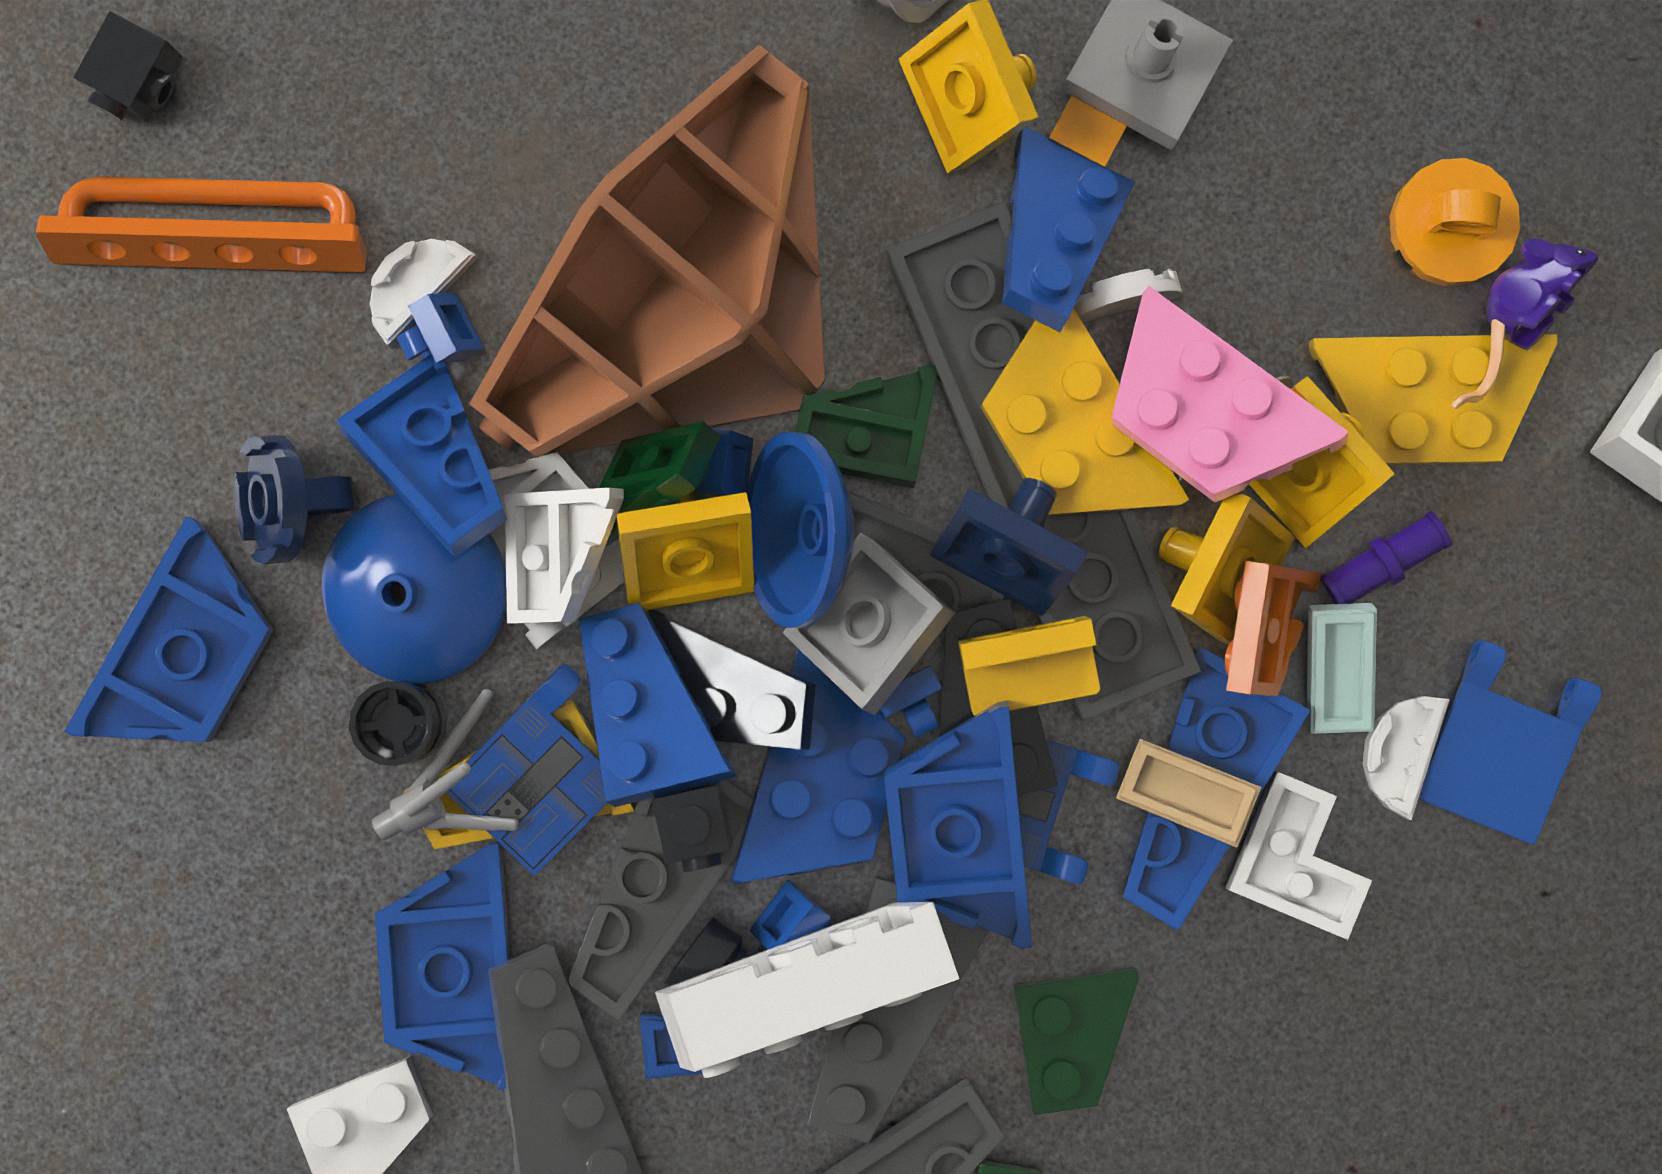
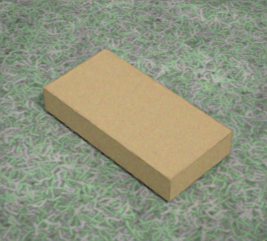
[1116,739,1261,848]

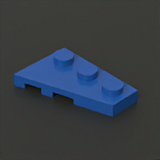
[1002,127,1135,332]
[336,354,507,558]
[579,603,737,807]

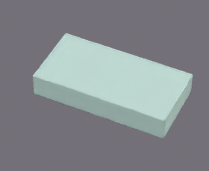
[1306,603,1377,734]

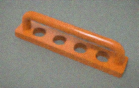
[36,176,367,272]

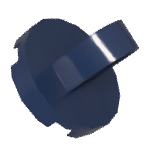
[234,435,355,564]

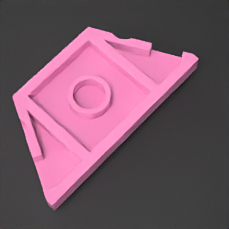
[1112,286,1348,502]

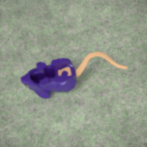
[1451,238,1598,409]

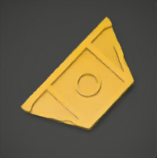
[980,307,1189,516]
[1309,334,1558,465]

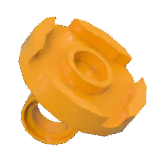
[1389,158,1520,286]

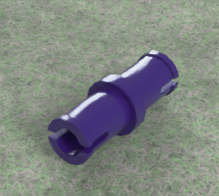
[1320,511,1452,604]

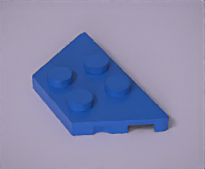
[64,516,274,742]
[729,648,905,885]
[884,701,1032,949]
[375,842,511,1091]

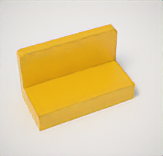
[958,616,1100,716]

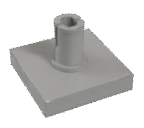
[1061,0,1233,151]
[782,533,955,715]

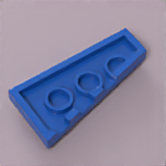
[1123,645,1311,931]

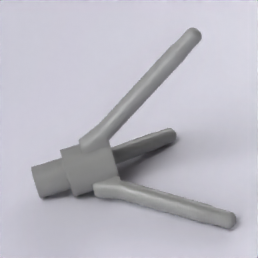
[372,689,519,840]

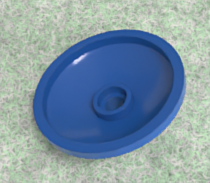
[747,432,854,628]
[322,494,507,684]

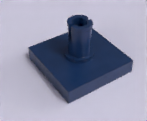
[929,478,1088,616]

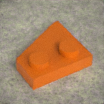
[1225,561,1322,696]

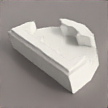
[370,239,478,348]
[1074,269,1183,323]
[1362,696,1450,820]

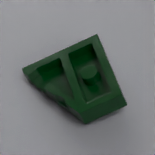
[795,365,937,488]
[599,421,721,547]
[1013,967,1139,1115]

